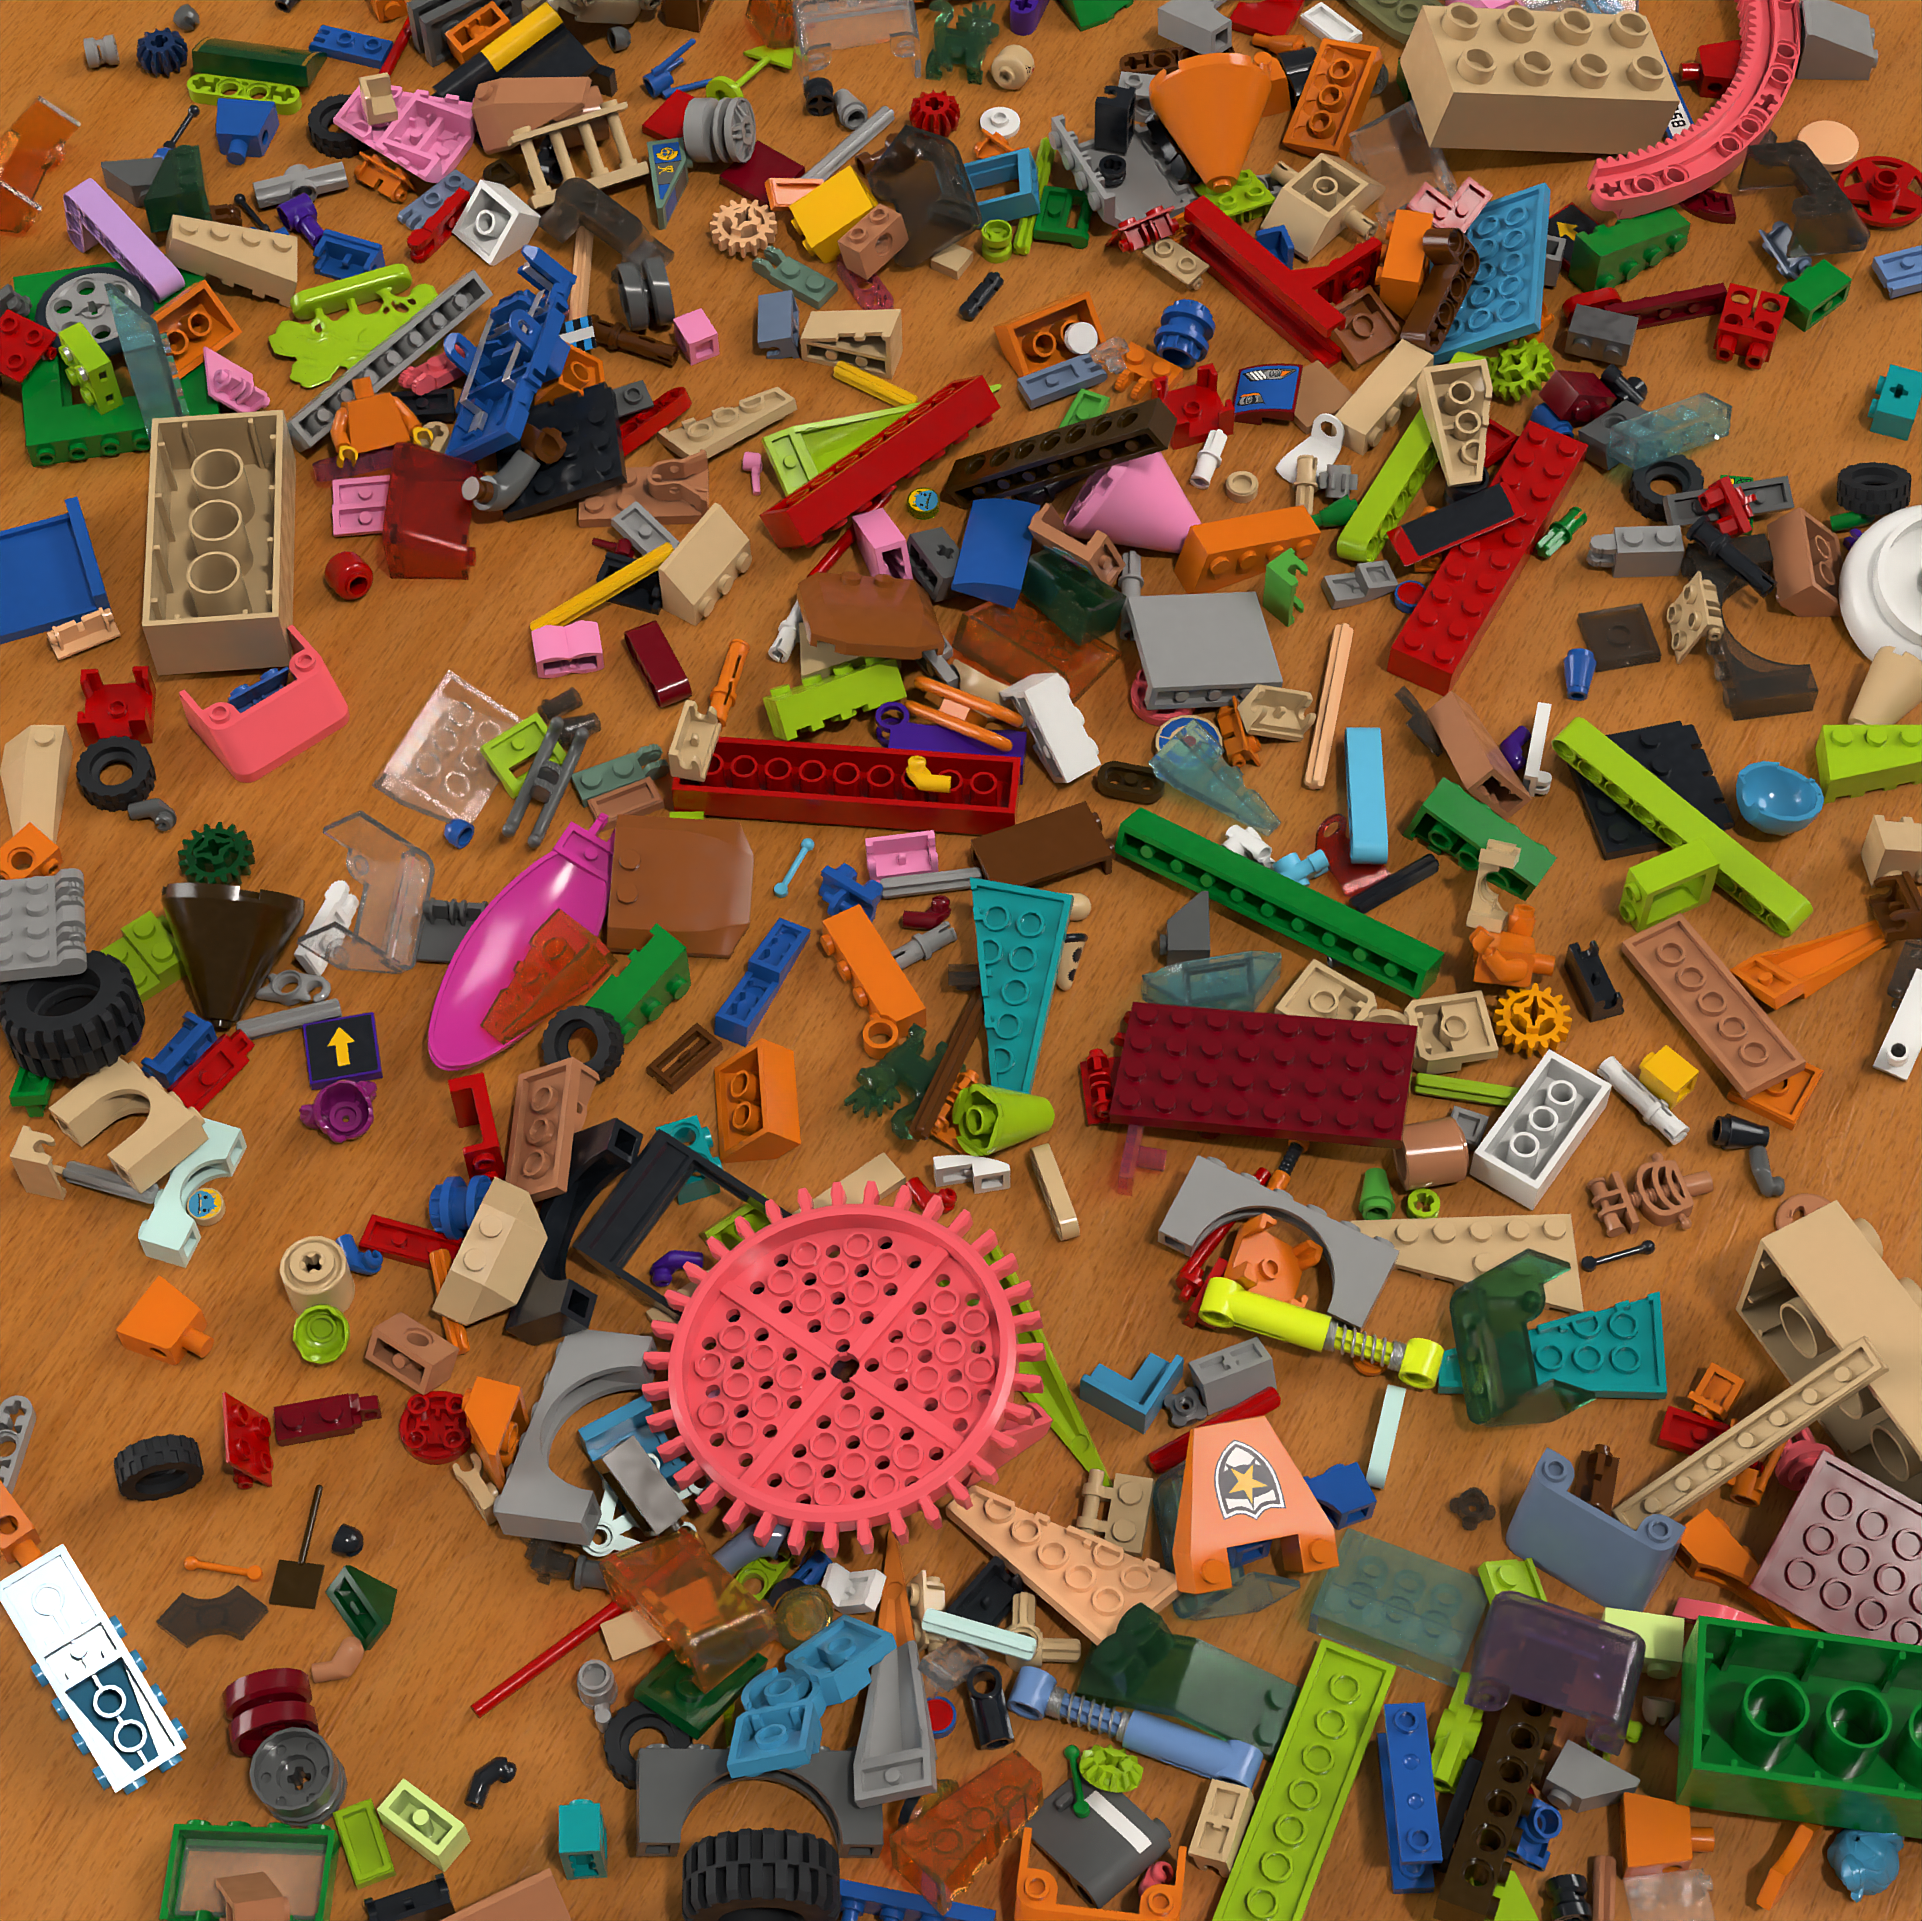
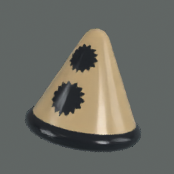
[1056,933,1088,991]

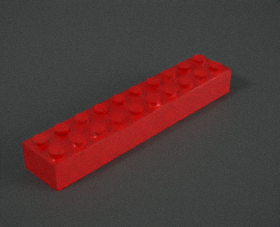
[1386,420,1588,697]
[671,736,1021,835]

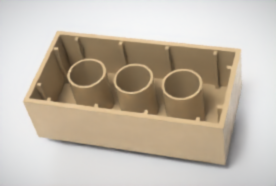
[1399,2,1680,155]
[142,410,296,675]
[1736,1200,1922,1505]

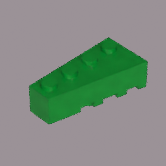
[1568,206,1691,293]
[1402,777,1557,901]

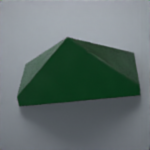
[325,1565,397,1651]

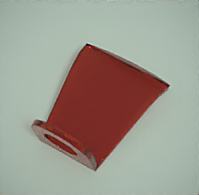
[1314,814,1390,897]

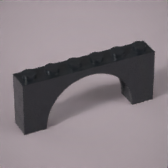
[505,1118,643,1346]

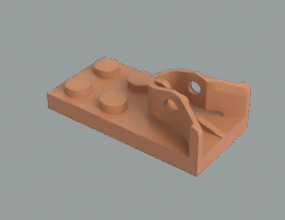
[578,449,709,528]
[505,1057,600,1203]

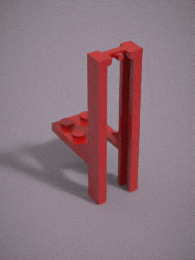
[1182,195,1382,369]

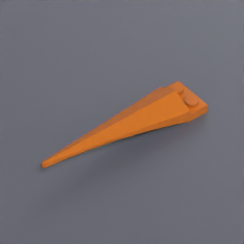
[1729,919,1892,1010]

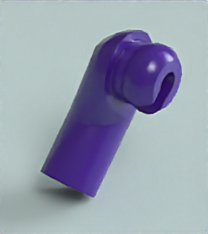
[650,1250,703,1287]

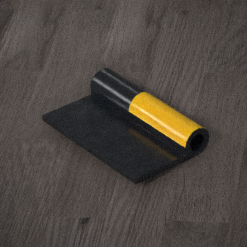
[431,1,600,150]

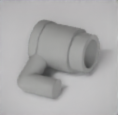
[577,1660,618,1734]

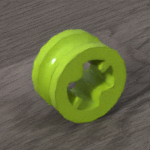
[1406,1188,1440,1219]

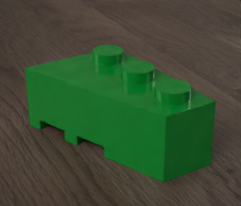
[584,923,691,1044]

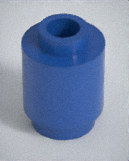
[1529,403,1574,438]

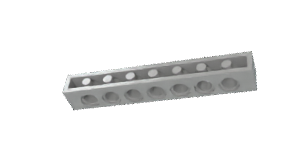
[286,269,494,453]

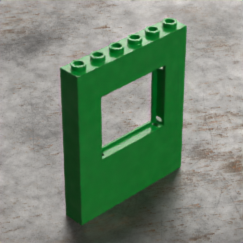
[13,254,222,467]

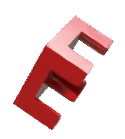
[1151,363,1235,450]
[77,665,156,747]

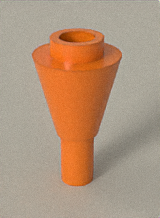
[1252,33,1307,55]

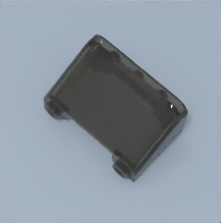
[866,124,983,268]

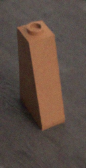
[1426,690,1532,820]

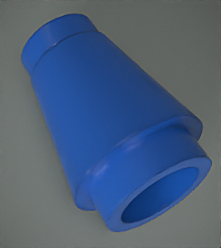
[1563,648,1597,701]

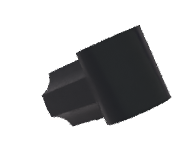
[967,1664,1015,1750]

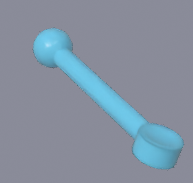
[774,838,815,898]

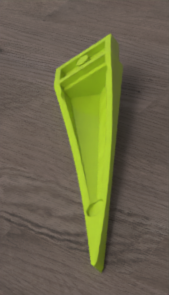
[762,384,1002,496]
[938,1245,1113,1488]

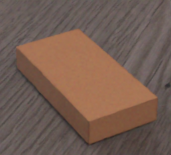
[587,776,664,832]

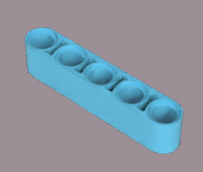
[1344,727,1388,864]

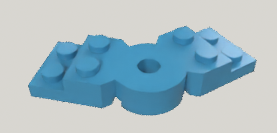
[727,1614,897,1779]

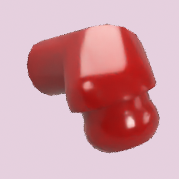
[905,1177,957,1214]

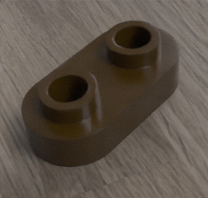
[1097,761,1165,803]

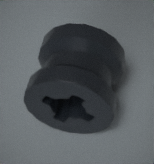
[803,77,835,116]

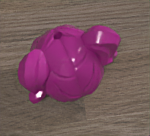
[299,1079,377,1143]

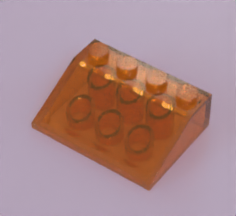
[952,591,1122,704]

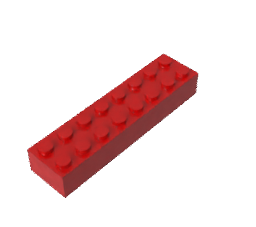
[759,375,1001,550]

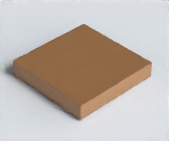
[1293,360,1353,435]

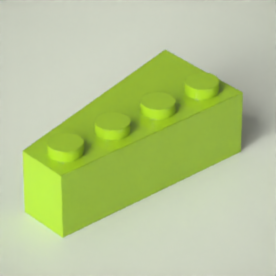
[763,657,907,741]
[1815,725,1922,804]

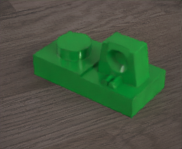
[9,1066,57,1117]

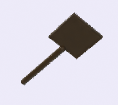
[269,1484,325,1609]

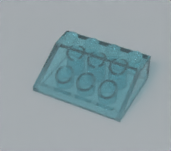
[104,283,190,441]
[1308,1528,1488,1688]

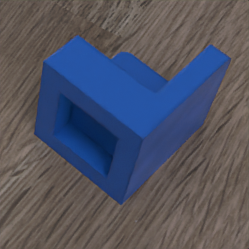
[1254,225,1294,270]

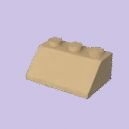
[658,503,752,626]

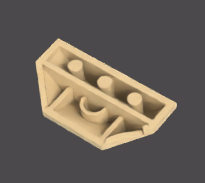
[431,1177,548,1326]

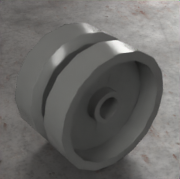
[616,255,675,332]

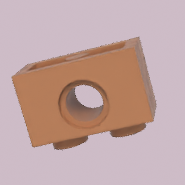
[837,203,910,280]
[365,1312,459,1395]

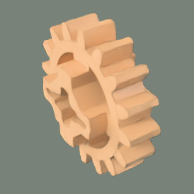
[710,198,777,258]

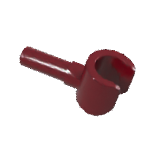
[592,537,634,558]

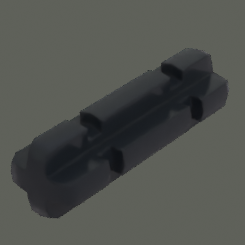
[959,272,1004,321]

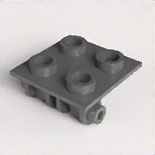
[417,897,488,963]

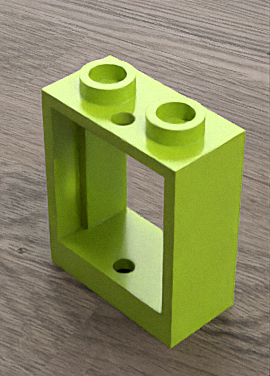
[1619,837,1720,933]

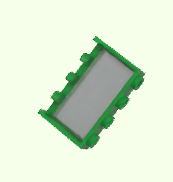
[159,1819,341,1921]

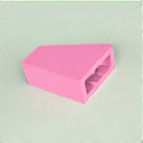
[852,508,913,580]

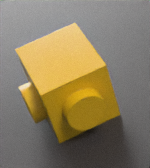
[1639,1045,1699,1111]

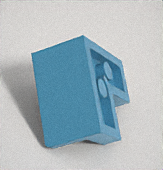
[1079,1352,1184,1434]

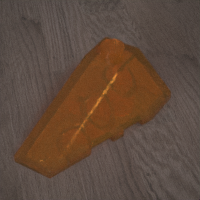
[480,908,618,1045]

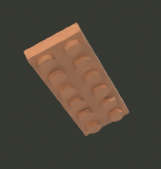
[1621,913,1806,1100]

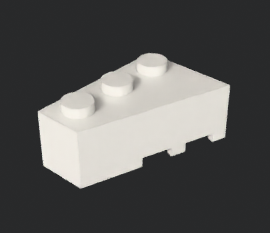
[999,673,1101,783]

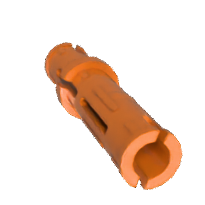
[710,639,750,729]

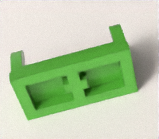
[1263,547,1308,627]

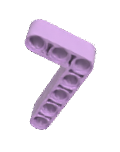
[63,178,185,303]

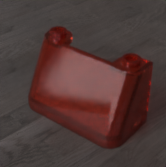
[383,442,486,580]

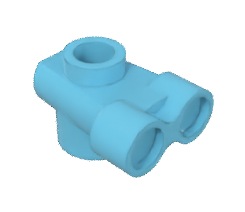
[1272,849,1329,887]

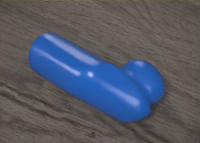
[335,1234,383,1275]

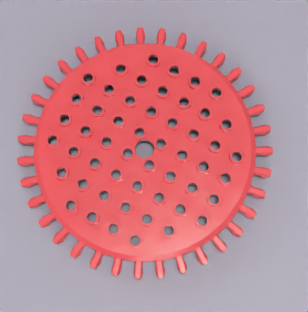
[642,1181,1046,1558]

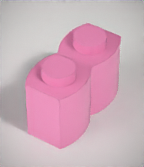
[531,620,604,678]

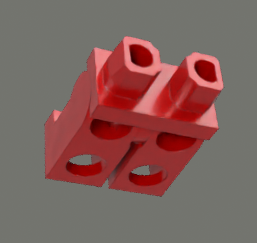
[1713,283,1789,370]

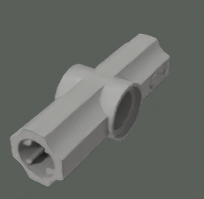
[252,162,349,208]

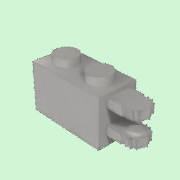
[1586,525,1684,578]

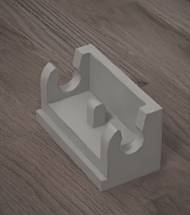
[1188,1337,1277,1415]

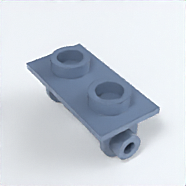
[1758,221,1812,280]

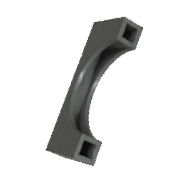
[636,1743,884,1858]

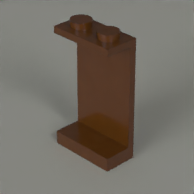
[971,801,1116,887]

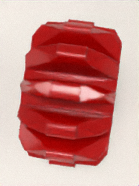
[909,89,960,141]

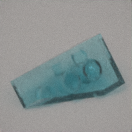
[1148,718,1281,837]

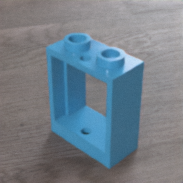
[955,147,1040,230]

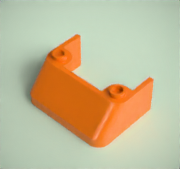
[1014,1827,1187,1921]

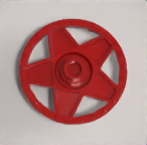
[1837,156,1922,227]

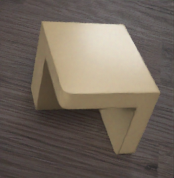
[359,73,399,126]

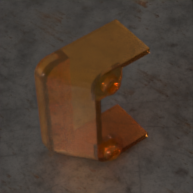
[0,96,81,234]

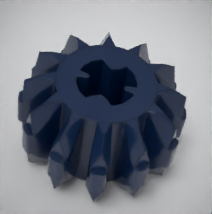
[136,27,188,78]

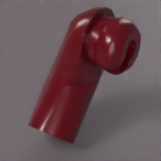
[903,895,951,930]

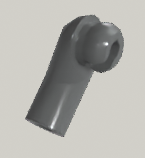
[1749,1146,1785,1198]

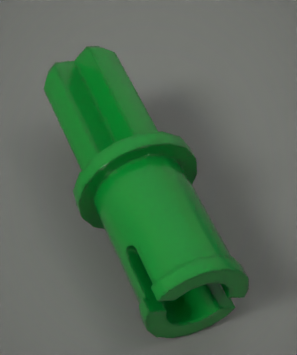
[1535,507,1587,558]

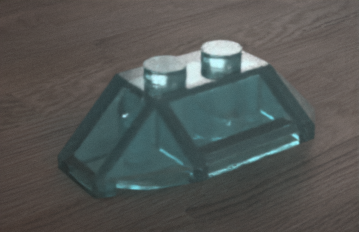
[1141,951,1282,1012]

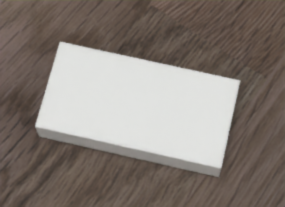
[1299,2,1363,43]

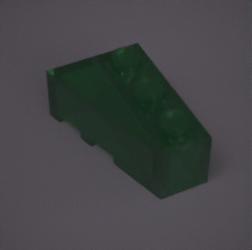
[1021,548,1127,646]

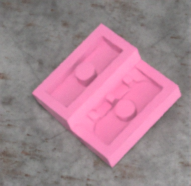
[332,474,400,537]

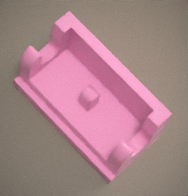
[865,830,939,883]

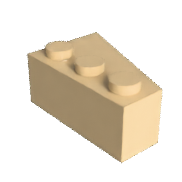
[800,309,903,379]
[1861,815,1922,888]

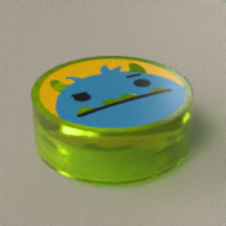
[907,487,940,520]

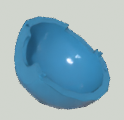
[1736,761,1824,836]

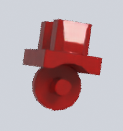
[1698,475,1758,540]
[1175,1257,1228,1330]

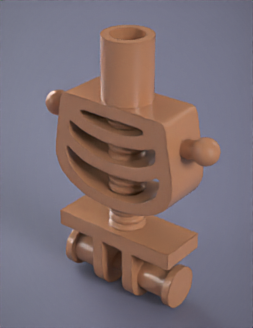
[1587,1152,1713,1237]

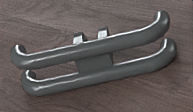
[502,716,589,849]

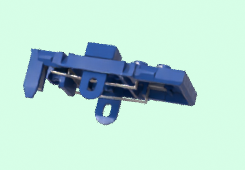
[443,244,577,471]

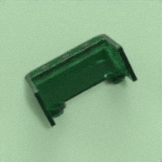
[1449,1248,1596,1428]

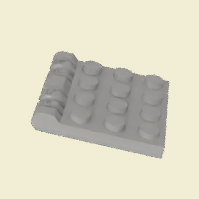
[0,868,87,982]

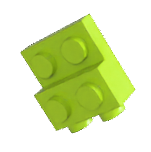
[101,910,187,1003]

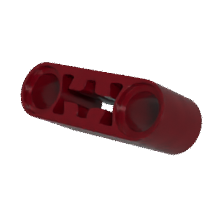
[624,620,692,708]

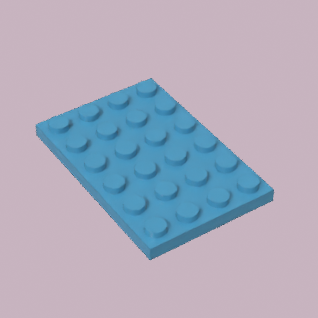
[1429,182,1551,366]

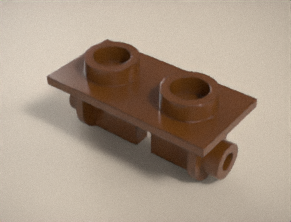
[1574,1444,1620,1516]

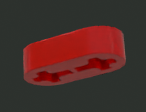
[1562,287,1623,324]

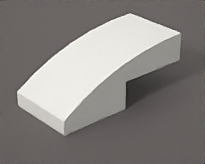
[933,1155,1010,1194]

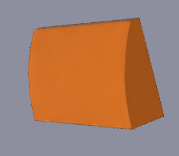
[1282,38,1384,161]

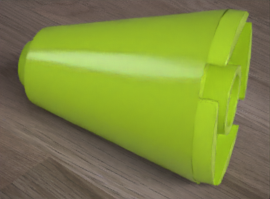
[952,1083,1055,1157]

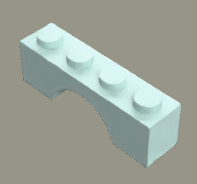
[138,1118,247,1268]

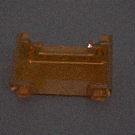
[598,1528,779,1694]

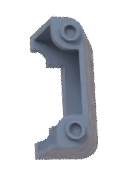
[1506,1447,1686,1612]

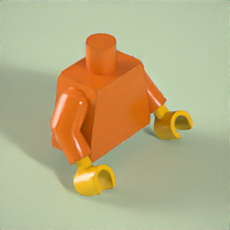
[330,376,433,468]

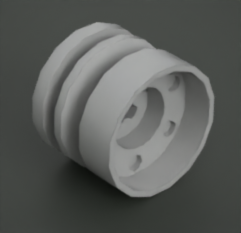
[683,97,756,163]

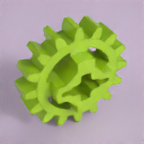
[1490,338,1555,401]

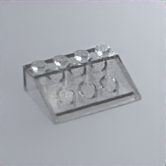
[372,670,523,824]

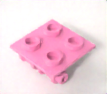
[203,346,270,413]

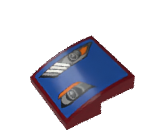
[1233,363,1303,425]

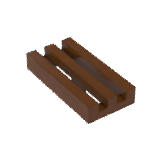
[646,1023,723,1094]

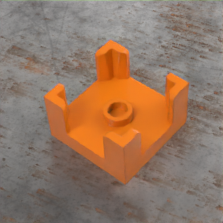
[1223,1213,1324,1308]

